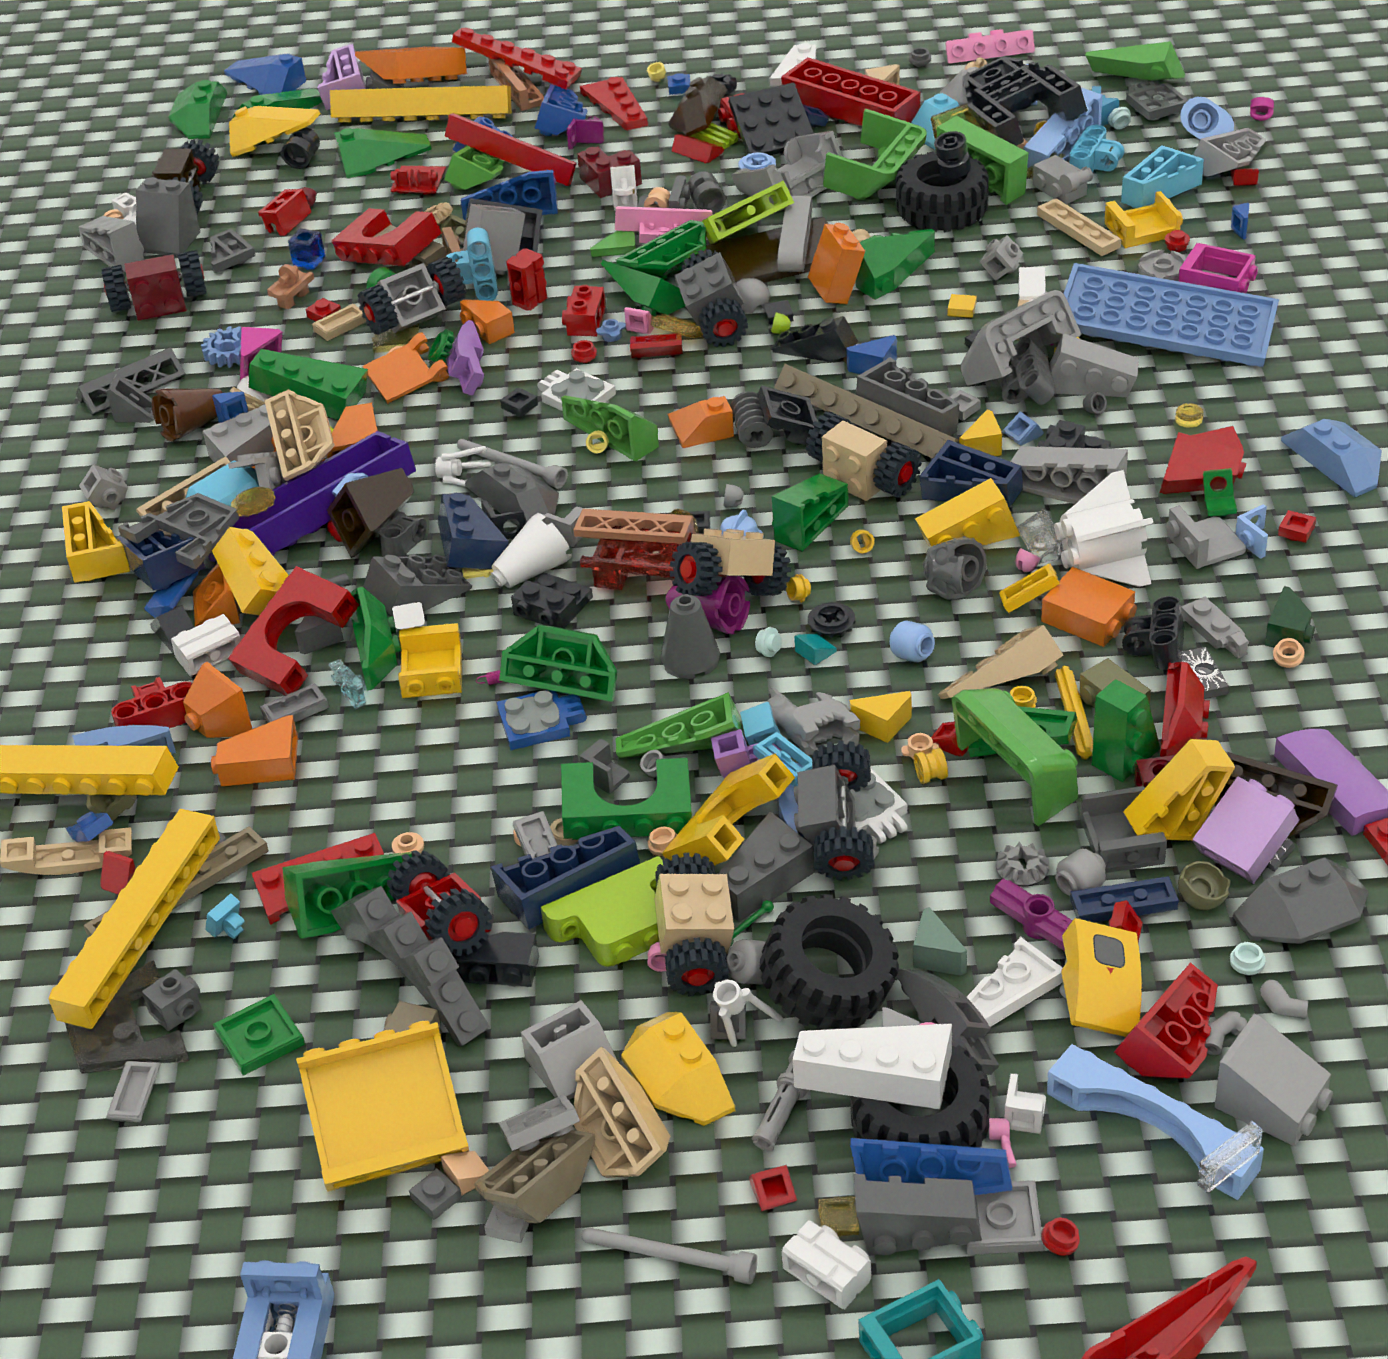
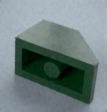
[1265,586,1315,648]

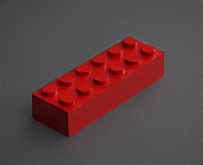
[781,57,920,126]

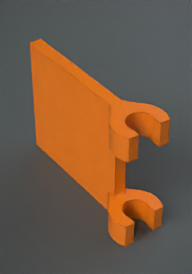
[362,332,449,404]

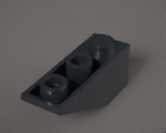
[772,316,858,362]
[452,932,539,987]

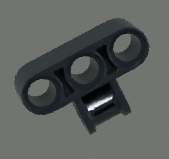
[1122,596,1185,670]

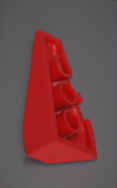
[1114,962,1218,1078]

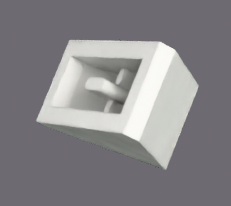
[1018,267,1045,301]

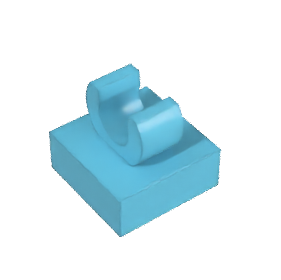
[205,894,245,939]

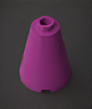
[666,575,750,634]

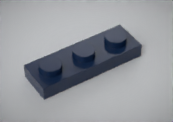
[1070,876,1179,923]

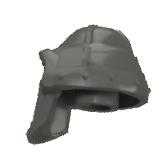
[922,536,987,600]

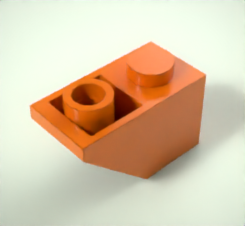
[460,300,515,344]

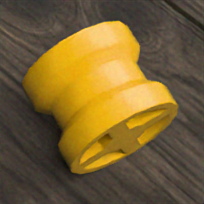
[914,748,948,784]

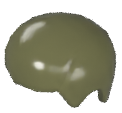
[1178,861,1230,911]

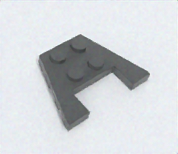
[118,493,239,569]

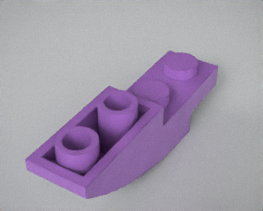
[447,320,484,396]

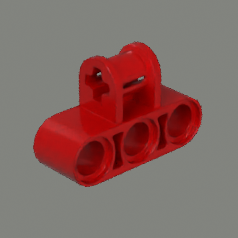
[111,677,192,729]

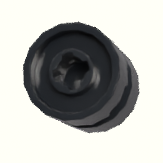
[281,127,320,169]
[934,131,971,178]

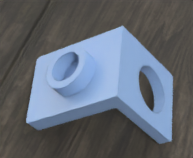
[1235,504,1268,559]

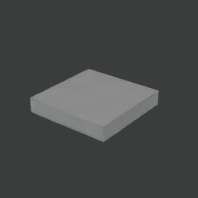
[966,1180,1044,1255]

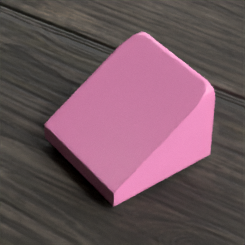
[624,307,656,335]

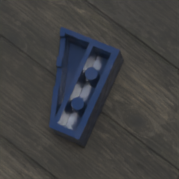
[919,440,1023,507]
[116,530,206,591]

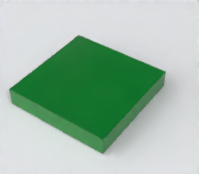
[212,994,305,1076]

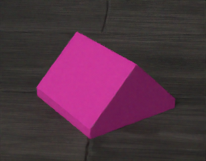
[240,327,282,381]

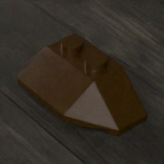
[668,76,727,136]
[1214,751,1338,839]

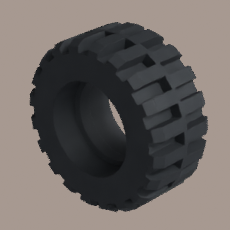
[896,151,989,232]
[760,894,899,1030]
[850,1045,990,1148]

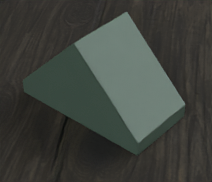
[913,907,967,976]

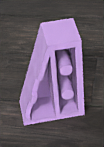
[318,44,366,110]

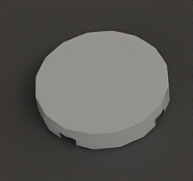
[1138,250,1186,281]

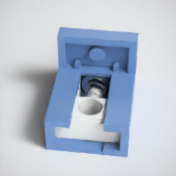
[233,1260,335,1359]

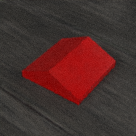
[630,333,683,358]

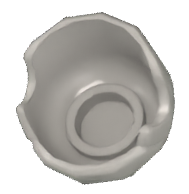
[736,278,770,313]

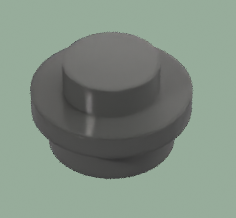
[909,47,931,67]

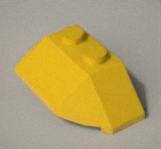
[621,1012,735,1126]

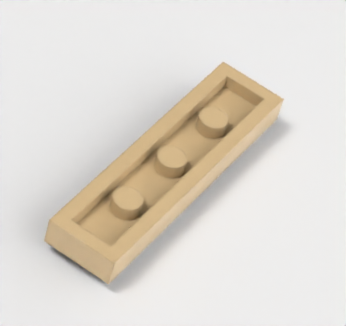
[1037,199,1121,256]

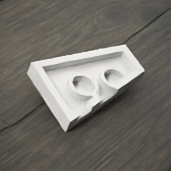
[769,43,816,86]
[967,937,1063,1027]

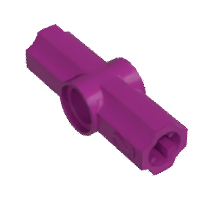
[990,878,1073,951]

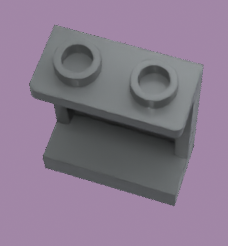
[1080,786,1167,873]

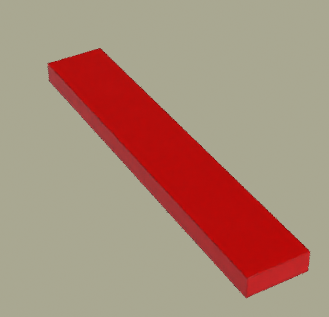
[445,113,577,186]

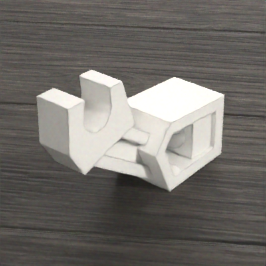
[112,193,136,225]

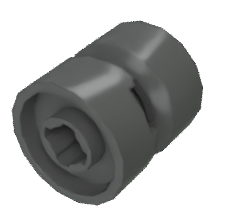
[687,171,726,215]

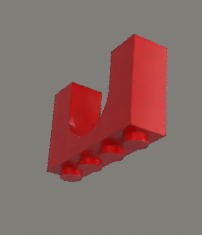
[331,208,442,266]
[228,566,359,696]

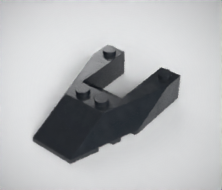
[963,56,1088,146]

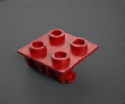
[390,166,446,194]

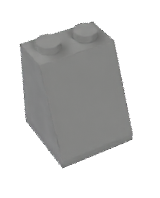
[1214,1014,1333,1146]

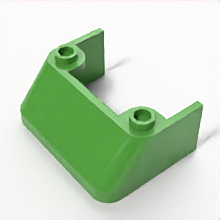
[823,109,927,200]
[952,688,1079,827]

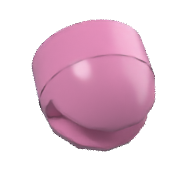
[1015,548,1041,572]
[647,942,667,972]

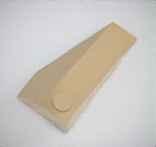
[938,625,1064,699]

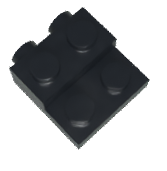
[757,385,818,445]
[1037,420,1111,449]
[511,572,593,629]

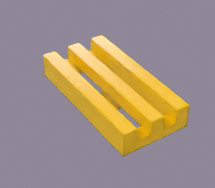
[999,563,1060,613]

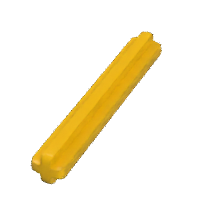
[1055,666,1093,760]

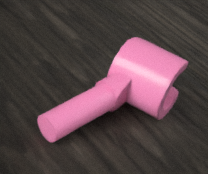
[989,1118,1017,1168]

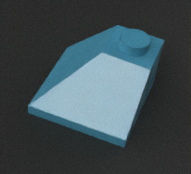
[911,93,967,150]

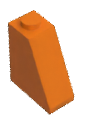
[327,402,377,458]
[211,715,298,786]

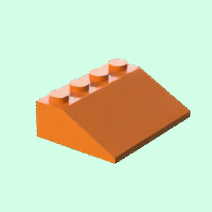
[355,47,467,84]

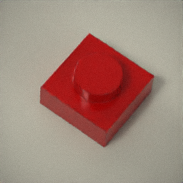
[305,298,341,321]
[1278,510,1316,543]
[1109,900,1143,943]

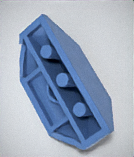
[1281,419,1382,497]

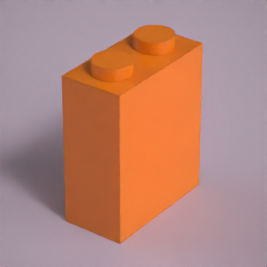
[808,223,865,304]
[1041,567,1137,647]

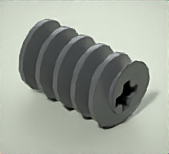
[730,391,773,448]

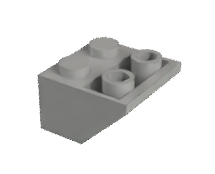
[521,1000,617,1100]

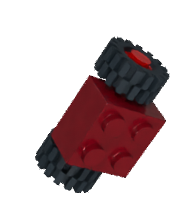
[101,250,207,321]

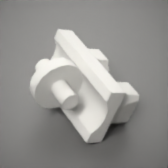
[610,165,638,211]

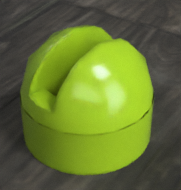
[771,312,790,334]

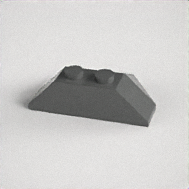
[465,462,559,526]
[1233,857,1369,943]

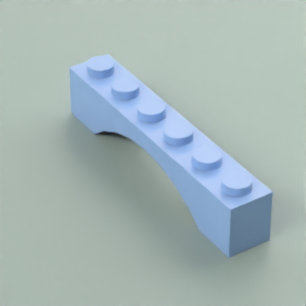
[1047,1044,1264,1200]

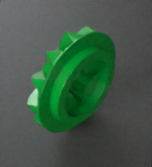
[428,329,454,367]

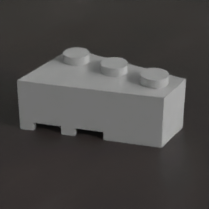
[1049,334,1139,397]
[203,404,274,463]

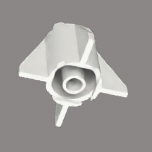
[1054,470,1153,587]

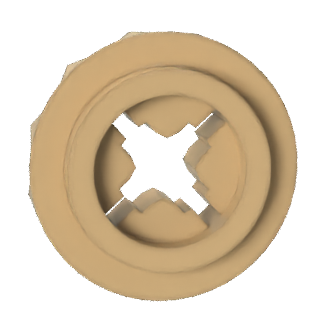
[425,203,453,225]

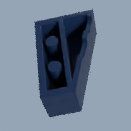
[438,493,509,569]

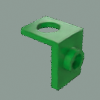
[1203,468,1237,516]

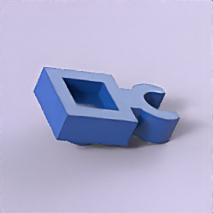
[65,811,113,842]

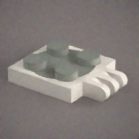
[537,368,616,411]
[851,769,907,844]

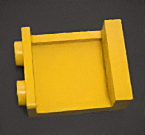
[1104,191,1183,248]
[398,623,462,698]

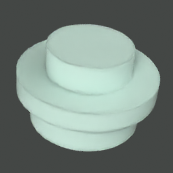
[1108,107,1131,129]
[755,627,782,657]
[1230,942,1266,975]

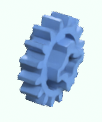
[201,326,241,367]

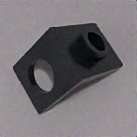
[481,500,525,540]

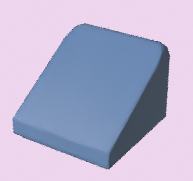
[1002,412,1044,446]

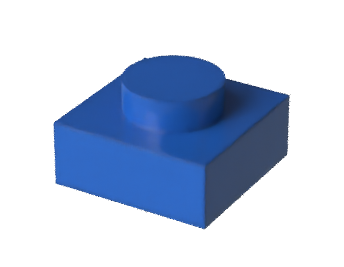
[667,73,690,95]

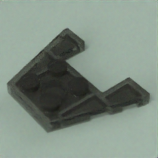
[65,960,190,1074]

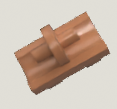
[267,264,314,309]

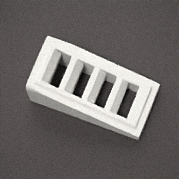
[392,602,425,630]

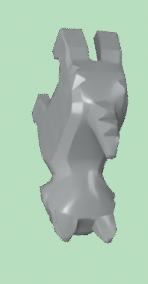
[767,688,860,756]

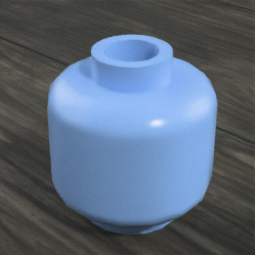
[890,621,935,662]

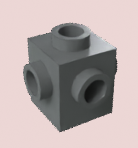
[142,969,202,1031]

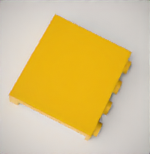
[296,1021,469,1192]

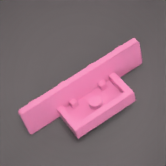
[945,29,1035,64]
[615,206,713,244]

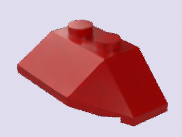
[1160,662,1210,757]

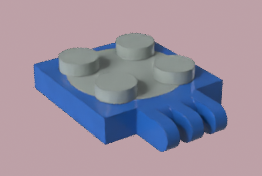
[496,690,587,750]

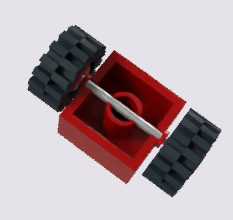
[387,850,492,956]

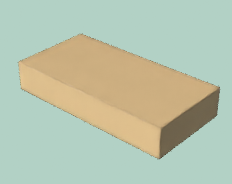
[312,304,366,341]

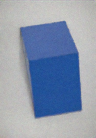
[846,335,897,374]

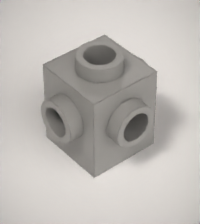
[980,235,1023,280]
[79,464,129,510]

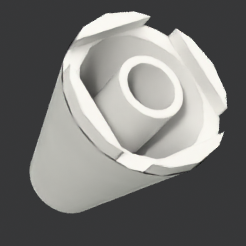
[491,513,572,588]

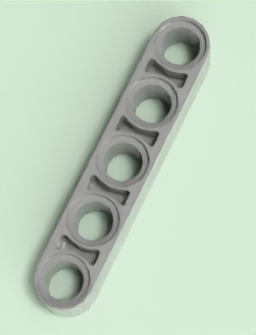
[778,196,813,272]

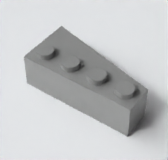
[1010,446,1128,504]

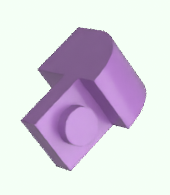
[711,729,782,779]

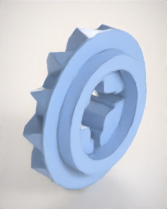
[739,152,776,170]

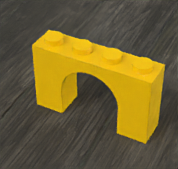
[661,753,795,865]

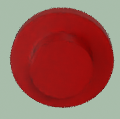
[1164,230,1190,252]
[571,340,597,363]
[1041,1218,1080,1256]

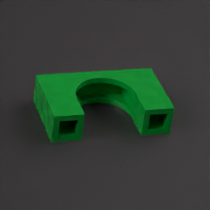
[561,758,692,840]

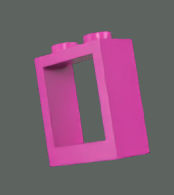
[1178,243,1258,293]

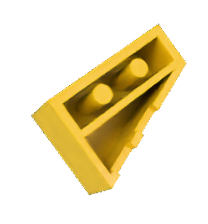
[915,478,1020,547]
[62,501,131,583]

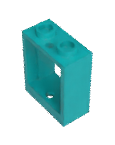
[858,1279,984,1359]

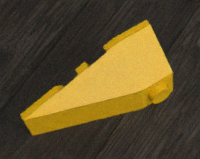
[229,106,321,157]

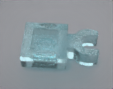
[328,659,367,709]

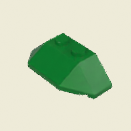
[168,80,227,139]
[615,220,707,279]
[351,587,401,691]
[499,624,618,702]

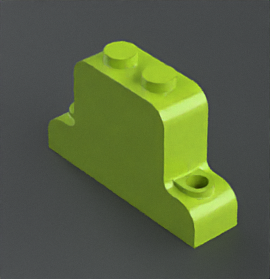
[702,180,794,244]
[541,856,663,967]

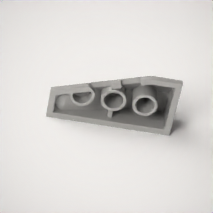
[1193,128,1267,177]

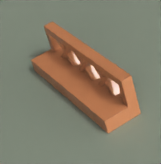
[488,58,544,111]
[573,508,695,545]

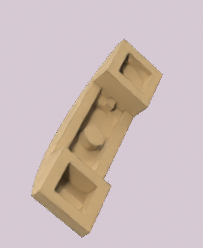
[0,827,132,875]

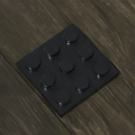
[728,83,814,155]

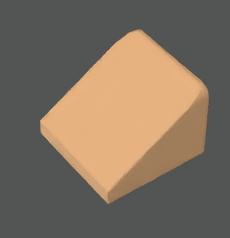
[441,1151,489,1195]

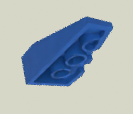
[224,54,306,95]
[535,84,588,136]
[460,170,558,221]

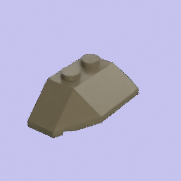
[475,1130,595,1223]

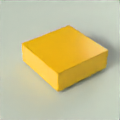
[947,294,977,318]

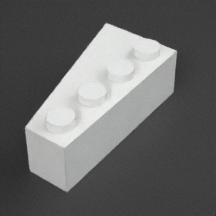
[793,1024,952,1109]

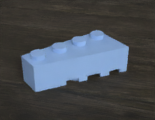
[1023,88,1103,171]

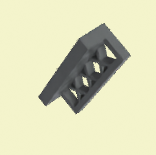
[76,347,185,416]

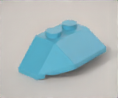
[186,461,269,509]

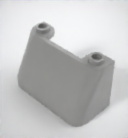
[731,131,842,211]
[961,290,1081,386]

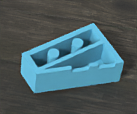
[1121,145,1204,208]

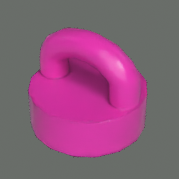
[1250,97,1274,121]

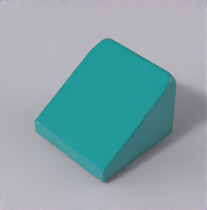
[794,634,837,665]

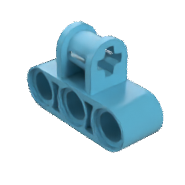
[1069,125,1125,172]
[447,227,498,301]

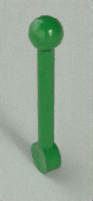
[730,900,774,946]

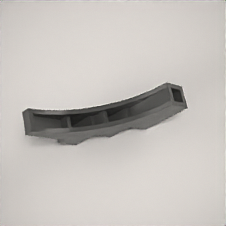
[331,886,490,1046]

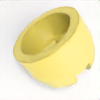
[647,62,666,82]
[586,431,609,453]

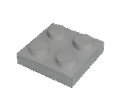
[499,1094,580,1151]

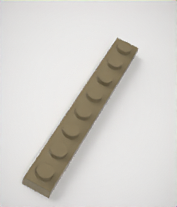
[774,364,959,458]

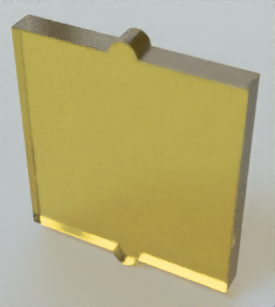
[372,323,420,353]

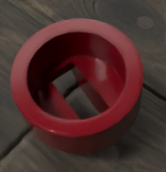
[300,187,317,207]

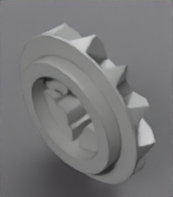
[996,842,1049,885]

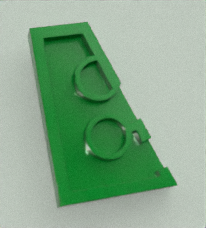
[968,706,1077,757]

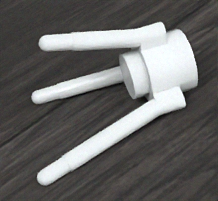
[435,446,491,487]
[713,980,783,1047]

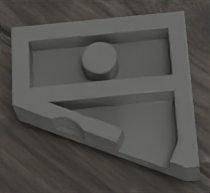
[210,229,256,273]

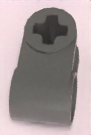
[379,512,427,557]

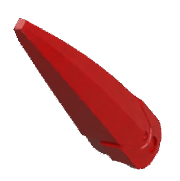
[1082,1256,1257,1359]

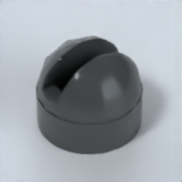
[1082,392,1107,414]

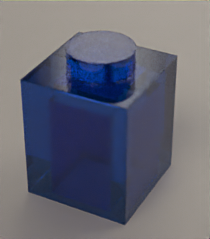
[288,228,326,270]

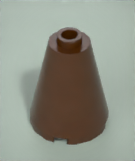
[152,388,224,441]

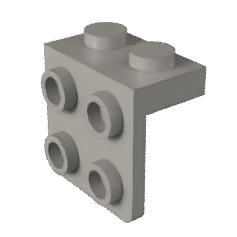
[1166,505,1246,569]

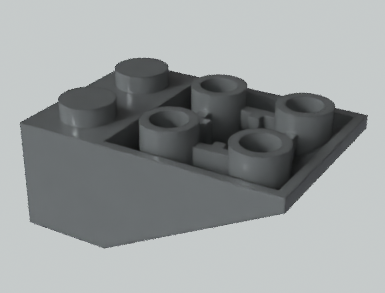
[363,554,472,616]

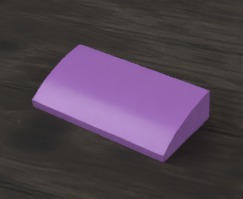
[1274,729,1388,836]

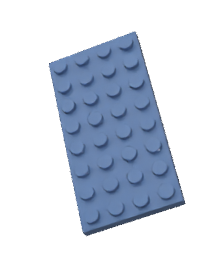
[1064,263,1279,367]

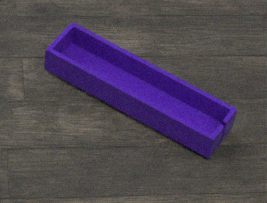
[208,431,417,563]

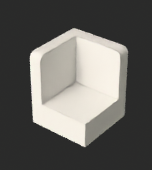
[1005,1073,1046,1134]

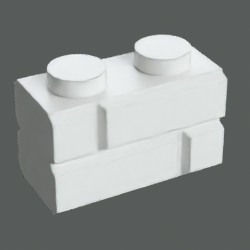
[171,614,241,677]
[782,1220,871,1310]

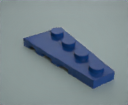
[850,1138,1013,1195]

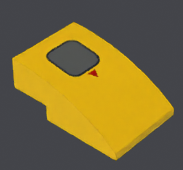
[1061,918,1142,1037]

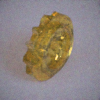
[231,487,276,517]

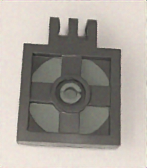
[1126,80,1189,120]

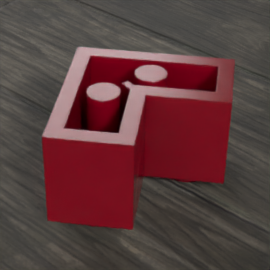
[577,146,642,198]

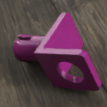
[567,116,604,150]

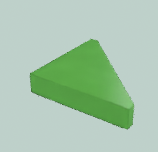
[590,231,636,257]

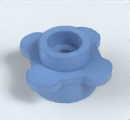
[596,319,626,342]

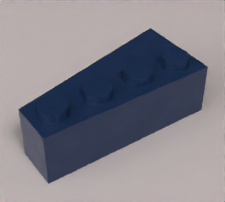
[490,826,640,930]

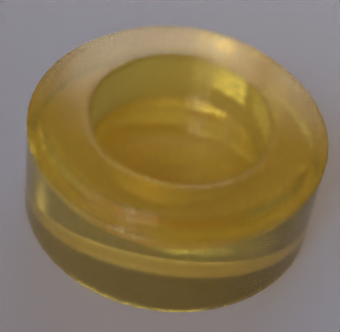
[1175,403,1203,428]

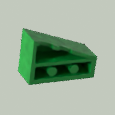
[772,473,849,552]
[1092,679,1160,782]

